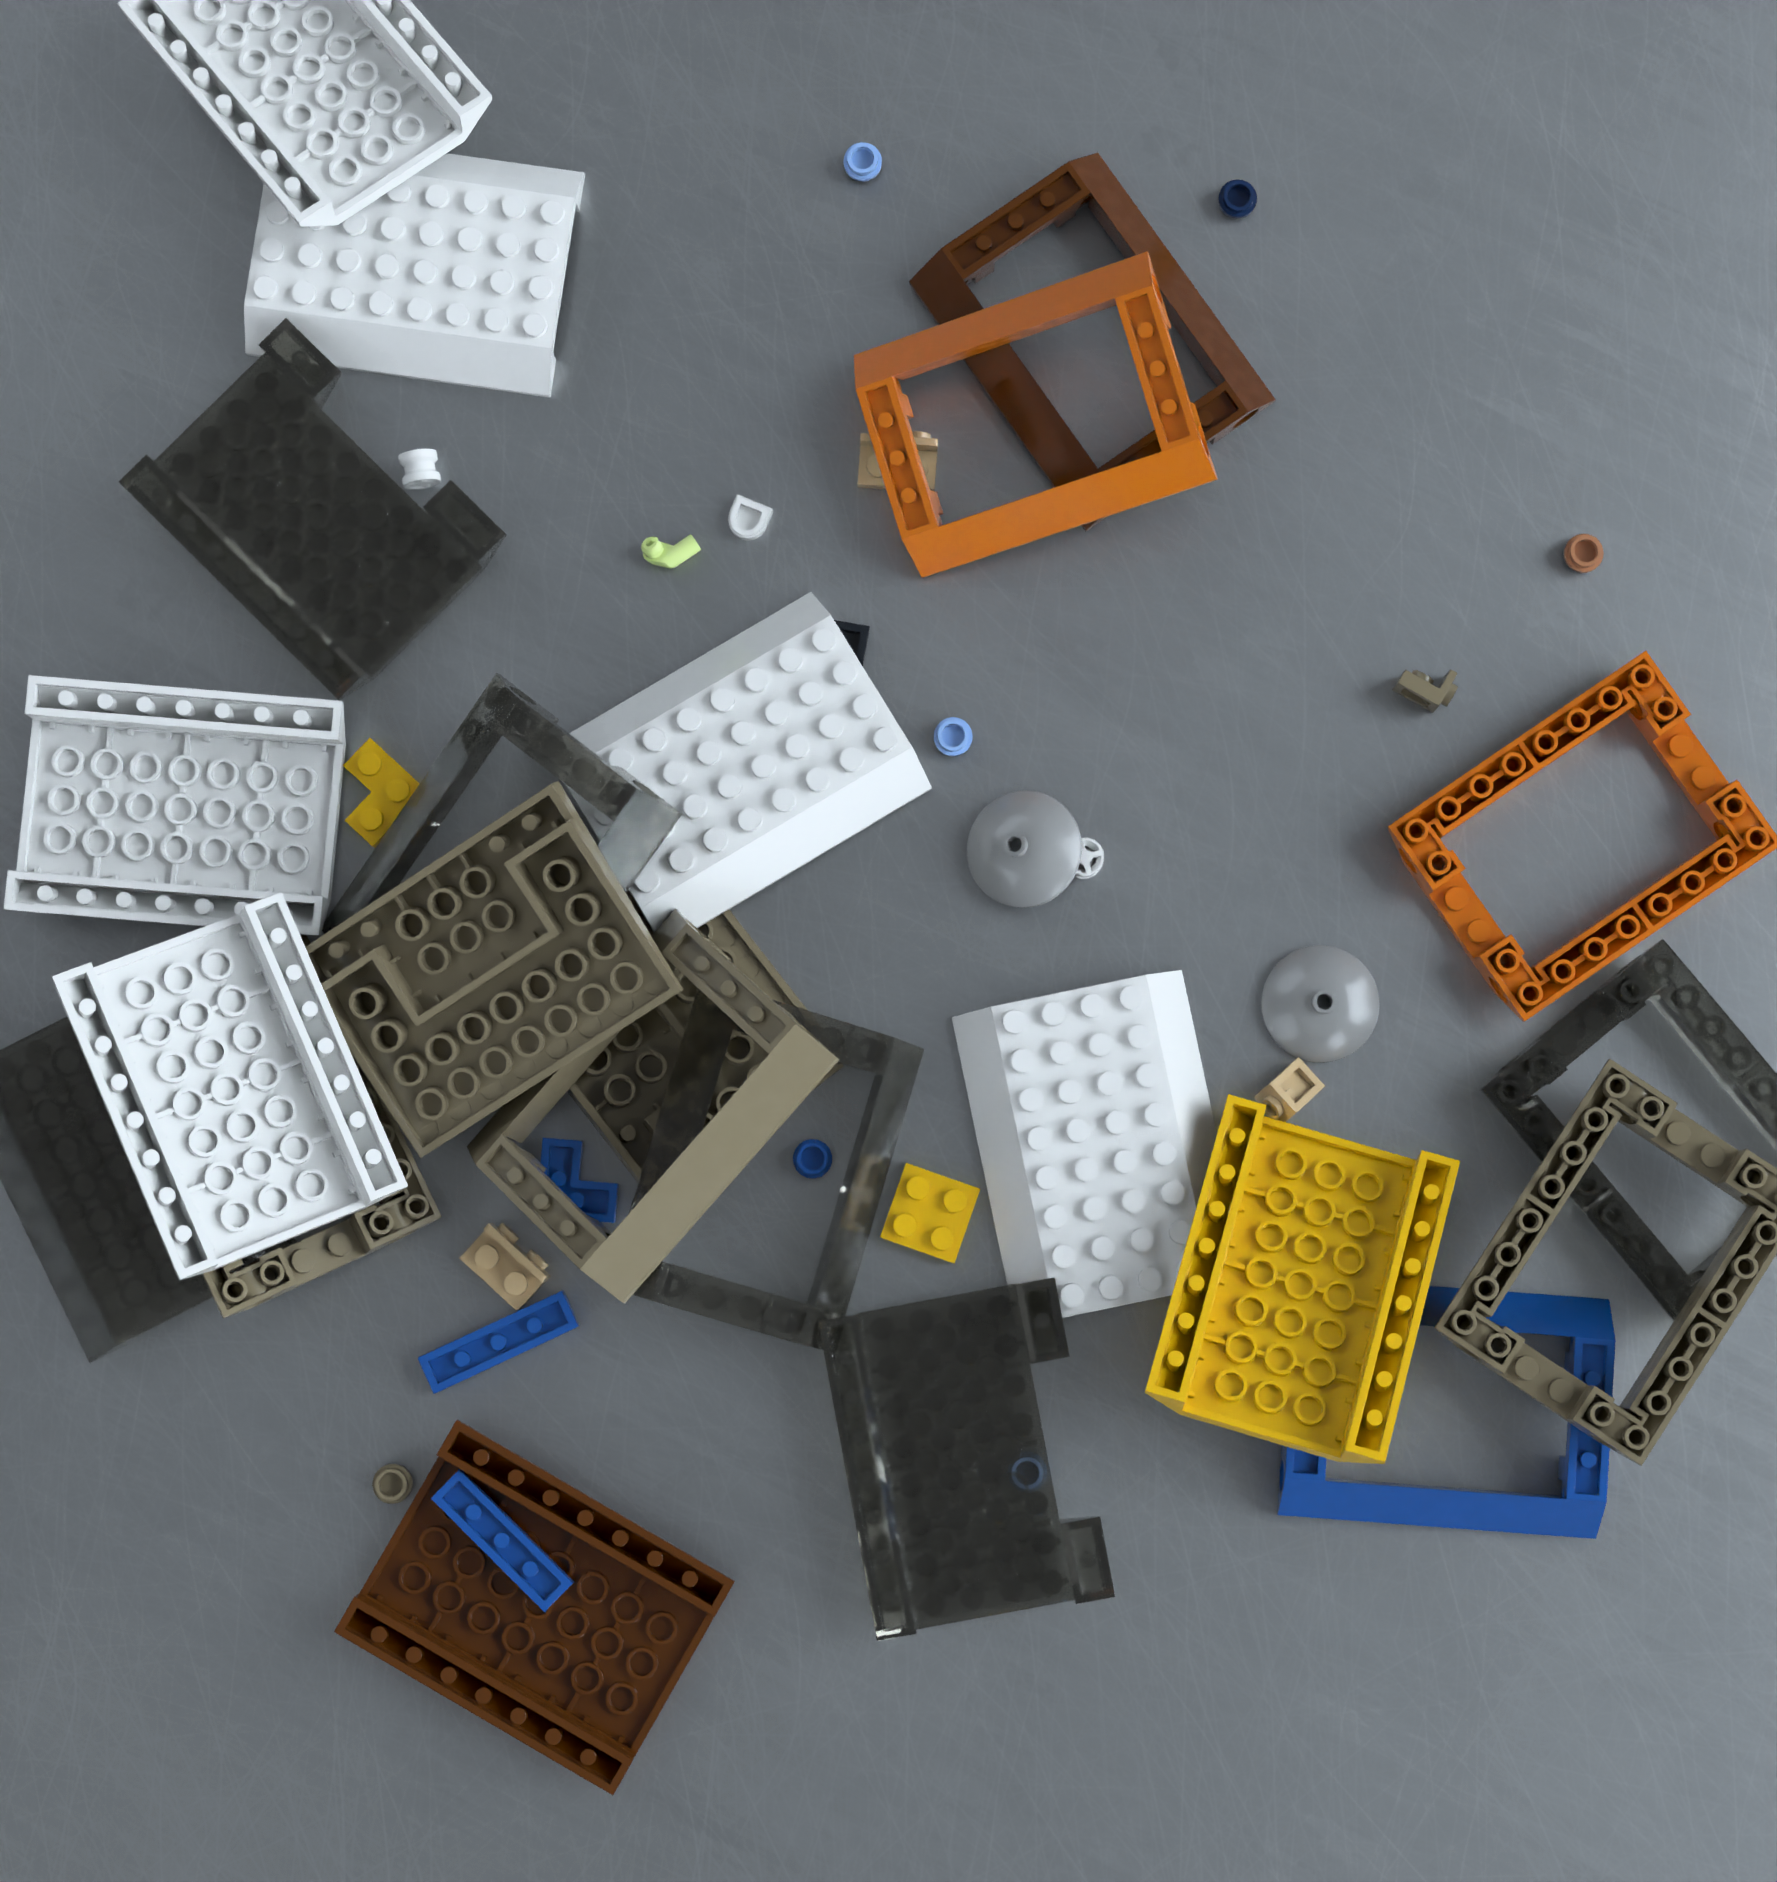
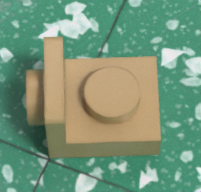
[1254,1057,1325,1122]

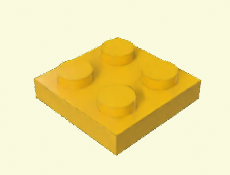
[880,1163,980,1264]

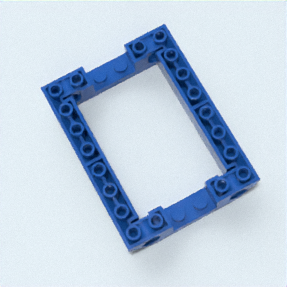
[1277,1286,1616,1539]

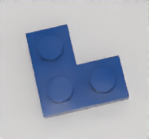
[540,1138,619,1223]

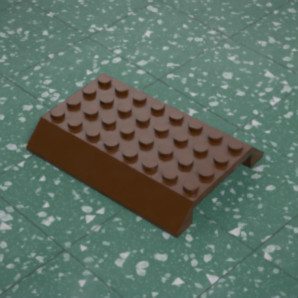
[334,1419,735,1795]

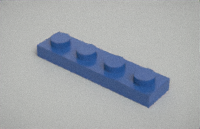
[418,1290,580,1394]
[431,1469,574,1612]

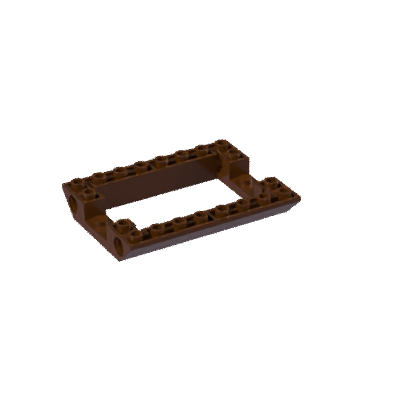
[909,152,1276,532]

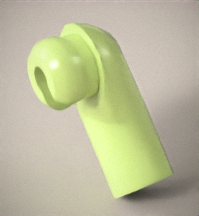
[641,534,701,569]

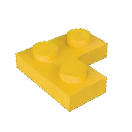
[343,737,428,848]

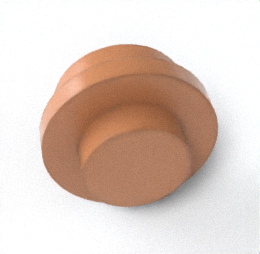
[1564,534,1604,573]

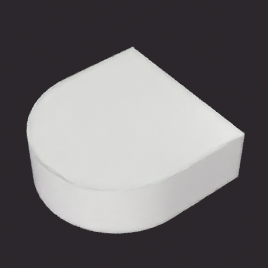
[728,494,773,541]

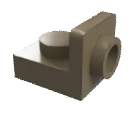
[1392,669,1458,713]

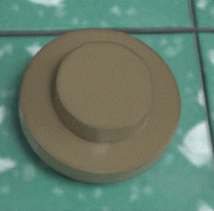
[372,1464,413,1504]

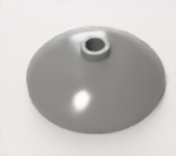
[967,790,1082,908]
[1261,945,1379,1063]

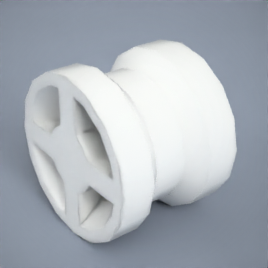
[398,449,441,490]
[1074,837,1104,879]

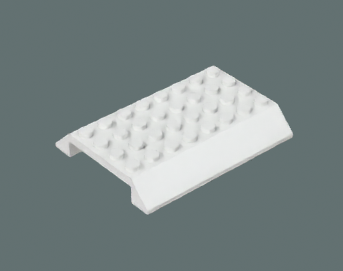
[117,0,492,226]
[244,153,585,398]
[543,592,932,932]
[4,675,346,936]
[51,892,408,1280]
[951,970,1217,1326]

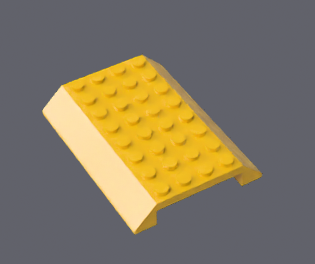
[1145,1094,1460,1464]

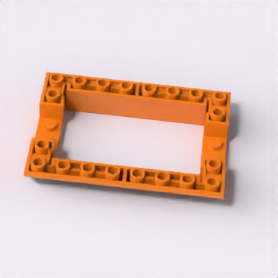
[854,252,1218,578]
[1387,651,1777,1022]

